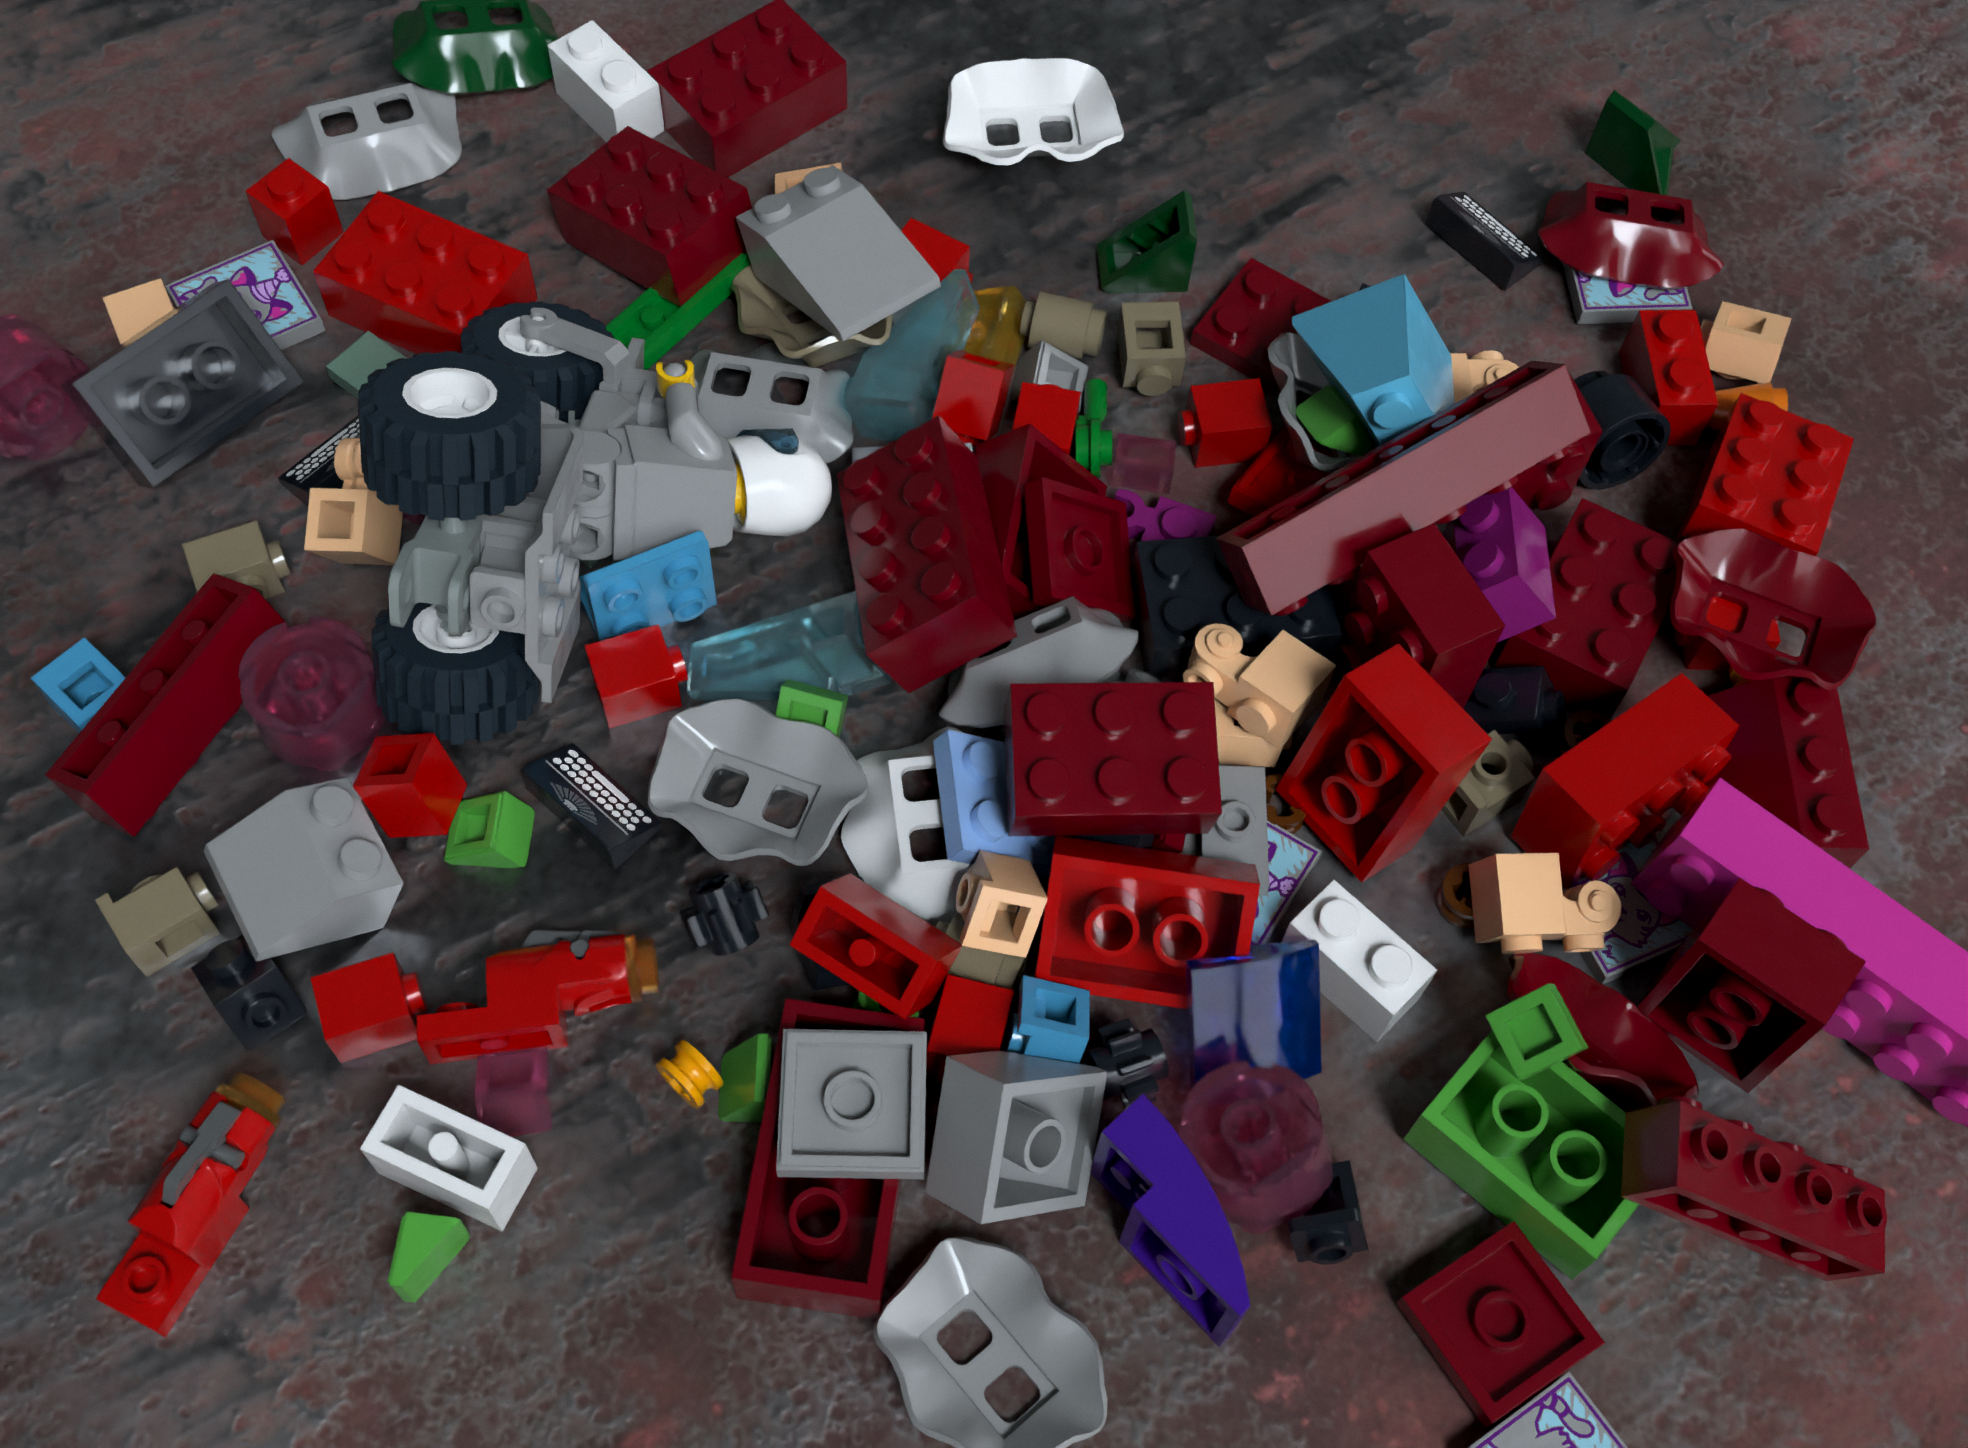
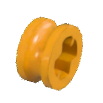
[655,1040,724,1109]

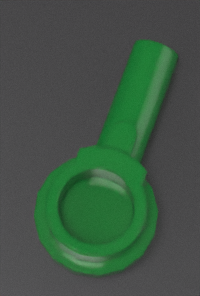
[1076,378,1113,478]

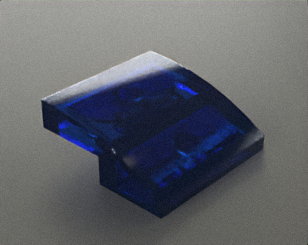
[1186,939,1322,1101]

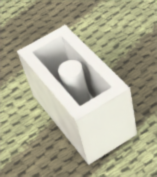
[547,20,665,142]
[1277,880,1437,1042]
[360,1085,538,1232]

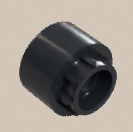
[1574,371,1671,490]

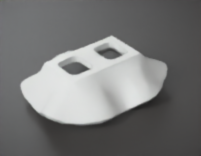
[943,58,1124,165]
[841,727,972,926]

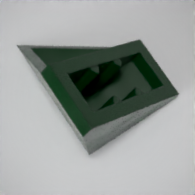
[1585,90,1681,196]
[1097,190,1197,294]

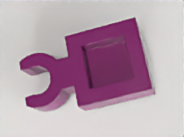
[1115,489,1217,541]

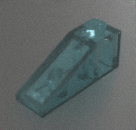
[844,269,980,441]
[687,591,891,700]

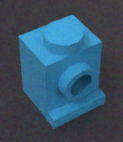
[31,637,126,733]
[1004,975,1090,1064]

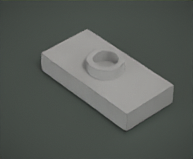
[1199,765,1269,896]

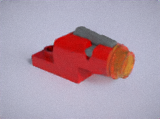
[416,930,660,1065]
[96,1072,286,1338]

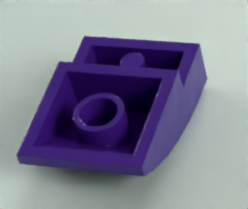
[1090,1093,1251,1347]

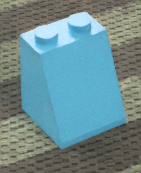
[1292,274,1455,447]

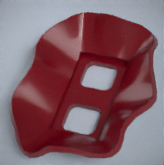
[1538,182,1724,290]
[1670,529,1876,690]
[1507,953,1699,1113]

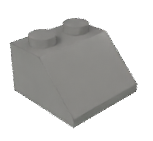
[204,777,404,962]
[925,1051,1107,1224]

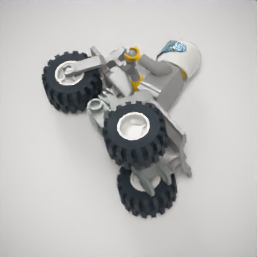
[358,301,832,745]

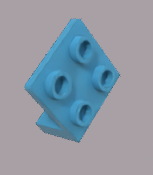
[578,531,717,641]

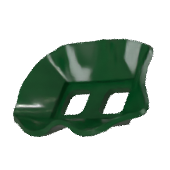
[392,0,559,95]

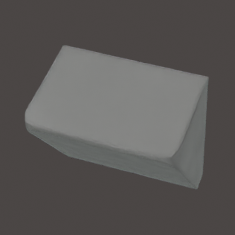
[1010,340,1088,413]

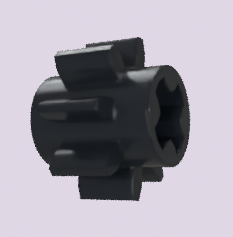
[679,872,769,956]
[1085,1018,1169,1110]

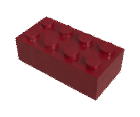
[837,415,1017,693]
[731,999,925,1320]

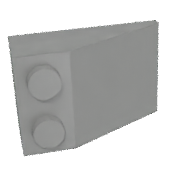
[736,165,941,342]

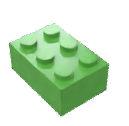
[1403,1030,1639,1280]

